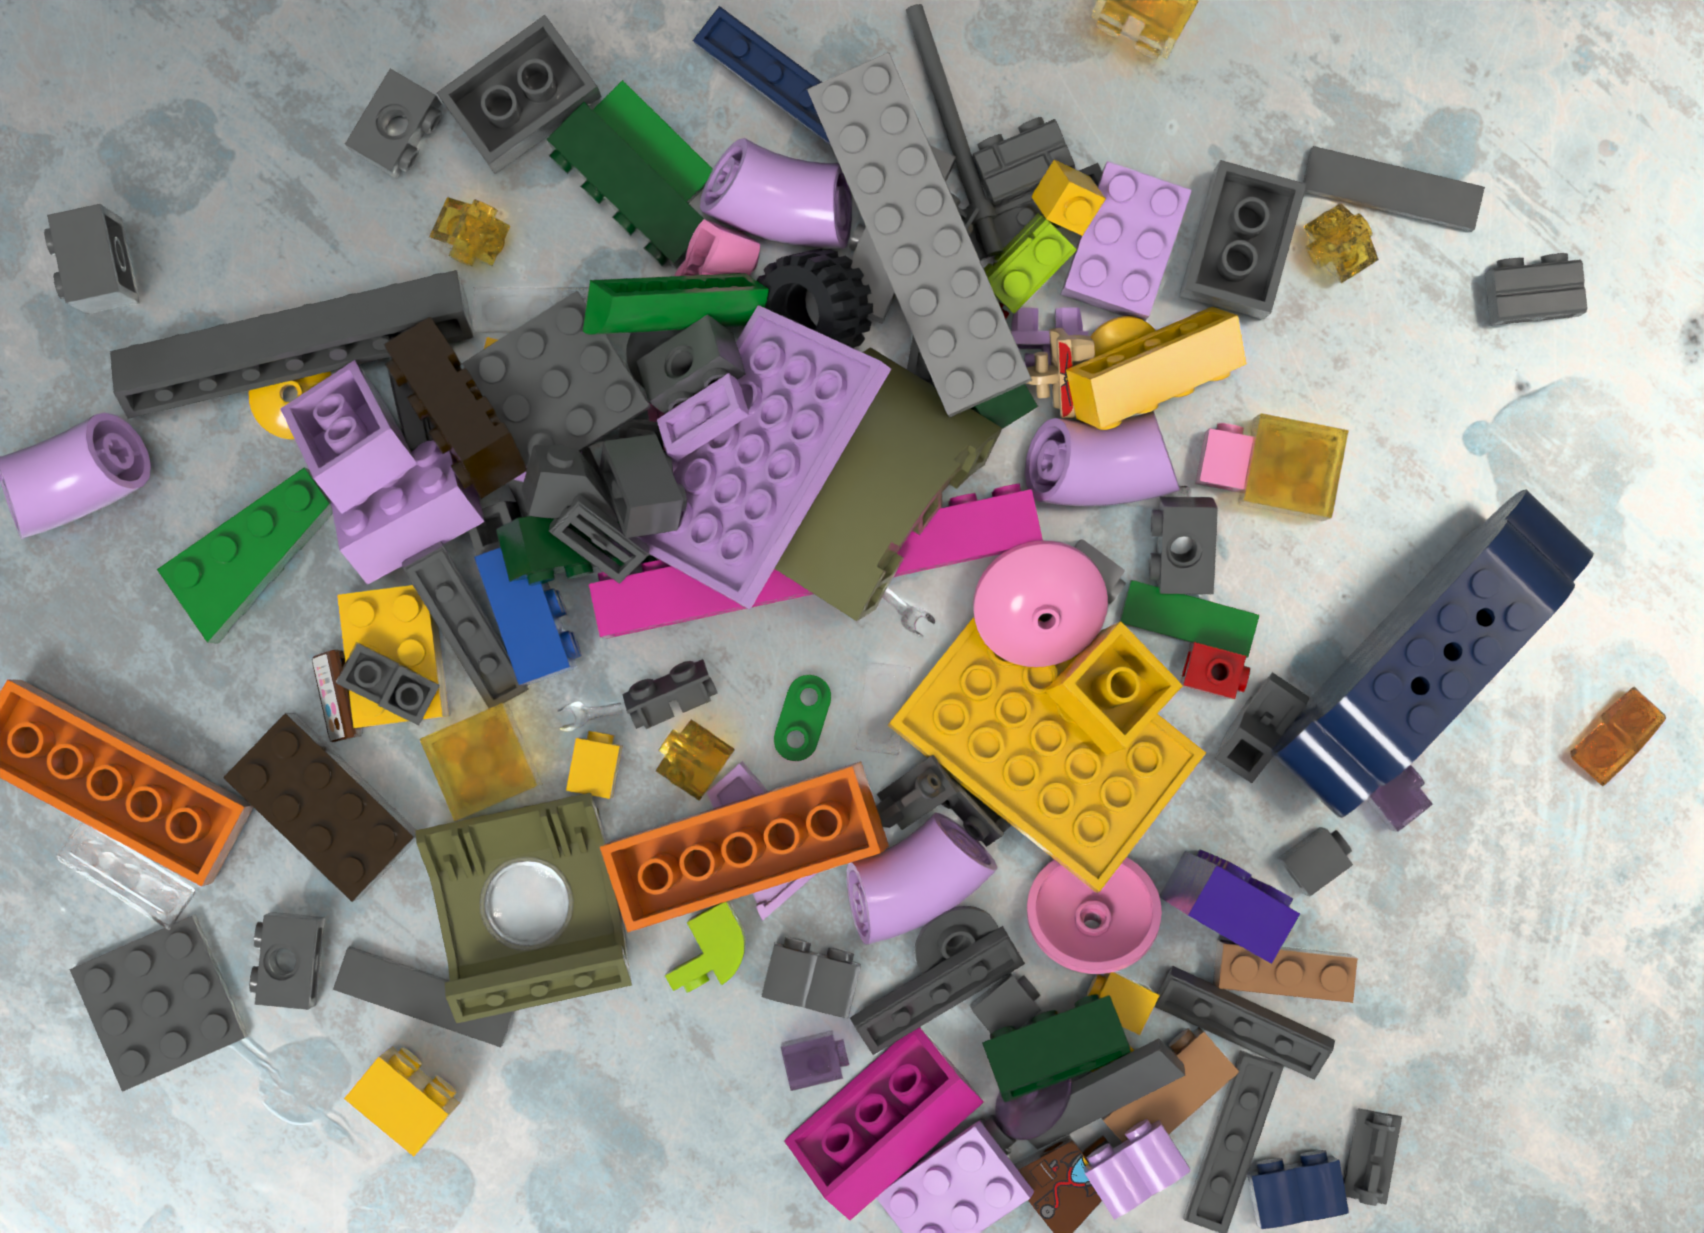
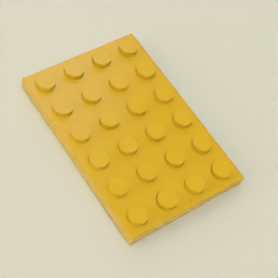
[887,617,1206,893]

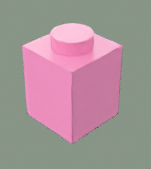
[1195,423,1254,492]

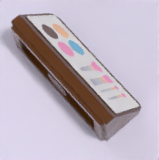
[312,649,363,742]

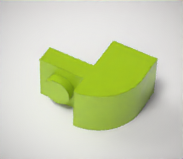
[665,901,746,993]

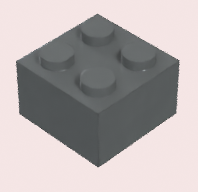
[44,204,140,314]

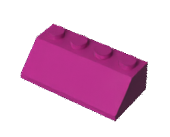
[784,1027,984,1220]

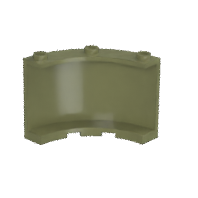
[774,347,1002,621]

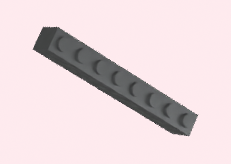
[110,270,474,419]

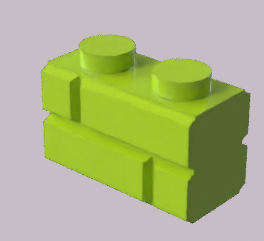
[984,213,1077,314]

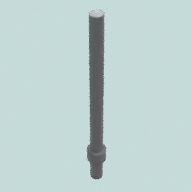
[906,4,1003,257]

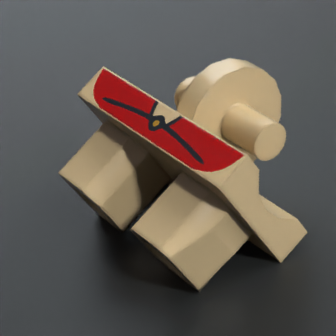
[1026,328,1095,418]

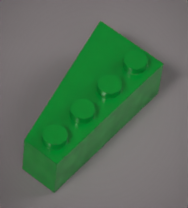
[157,467,333,644]

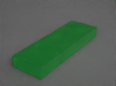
[593,80,713,204]
[1119,580,1260,658]

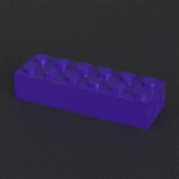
[1159,849,1300,964]

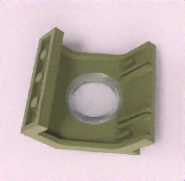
[415,793,632,1024]

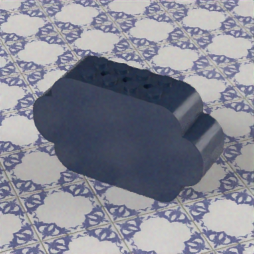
[1271,489,1594,818]

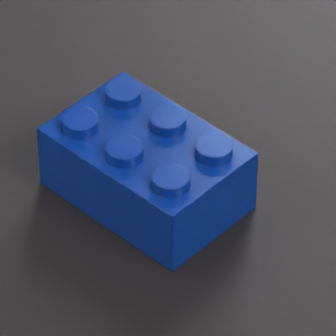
[474,547,582,686]

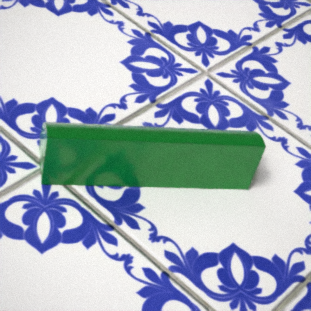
[583,273,769,335]

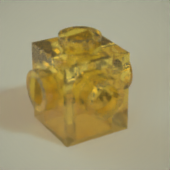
[429,197,511,267]
[1304,203,1379,284]
[656,719,735,801]

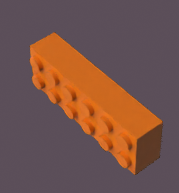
[0,679,254,887]
[600,761,889,933]

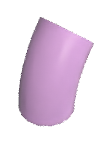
[700,138,852,249]
[1025,411,1180,506]
[0,412,151,539]
[847,812,998,944]

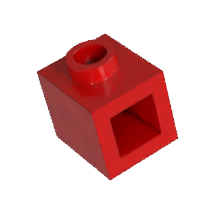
[1180,642,1250,699]

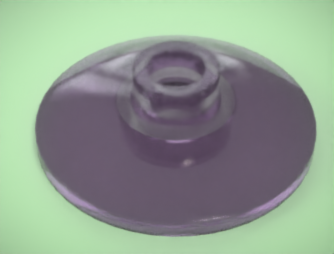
[995,1078,1072,1140]

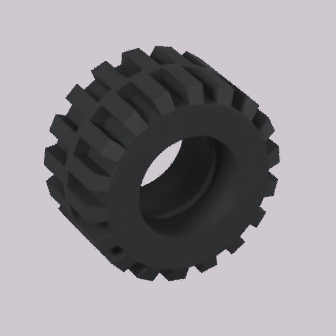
[756,248,873,349]

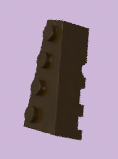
[384,317,527,499]

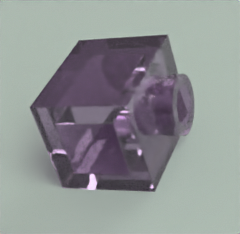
[1366,765,1433,832]
[780,1030,850,1091]

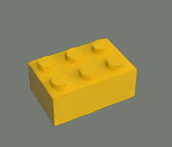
[337,585,450,728]

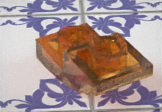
[1570,686,1666,786]

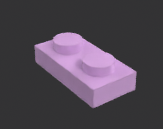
[657,373,750,461]

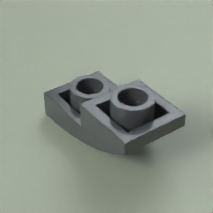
[336,642,440,726]

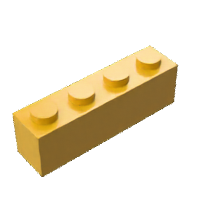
[1066,306,1247,430]

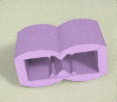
[1083,1119,1191,1219]

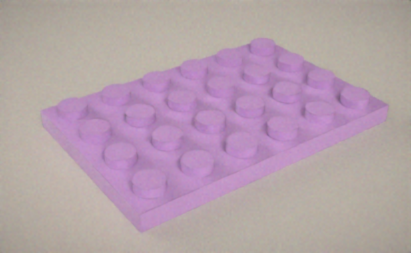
[638,305,891,610]

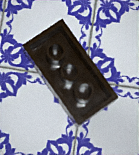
[223,713,416,902]

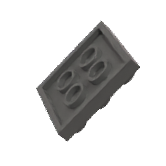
[462,291,651,467]
[69,915,248,1092]

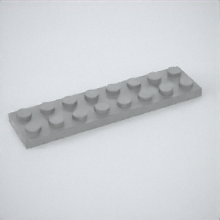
[807,52,1032,417]

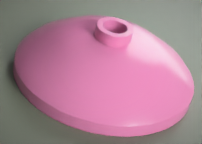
[973,541,1108,667]
[1027,857,1162,974]

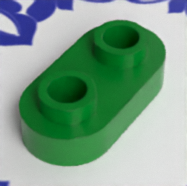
[774,675,831,761]

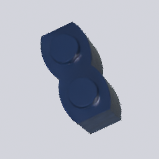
[1247,1150,1349,1229]

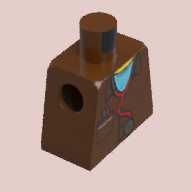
[1014,1135,1113,1233]

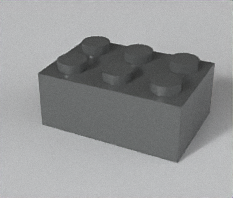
[437,15,602,174]
[1179,160,1307,319]

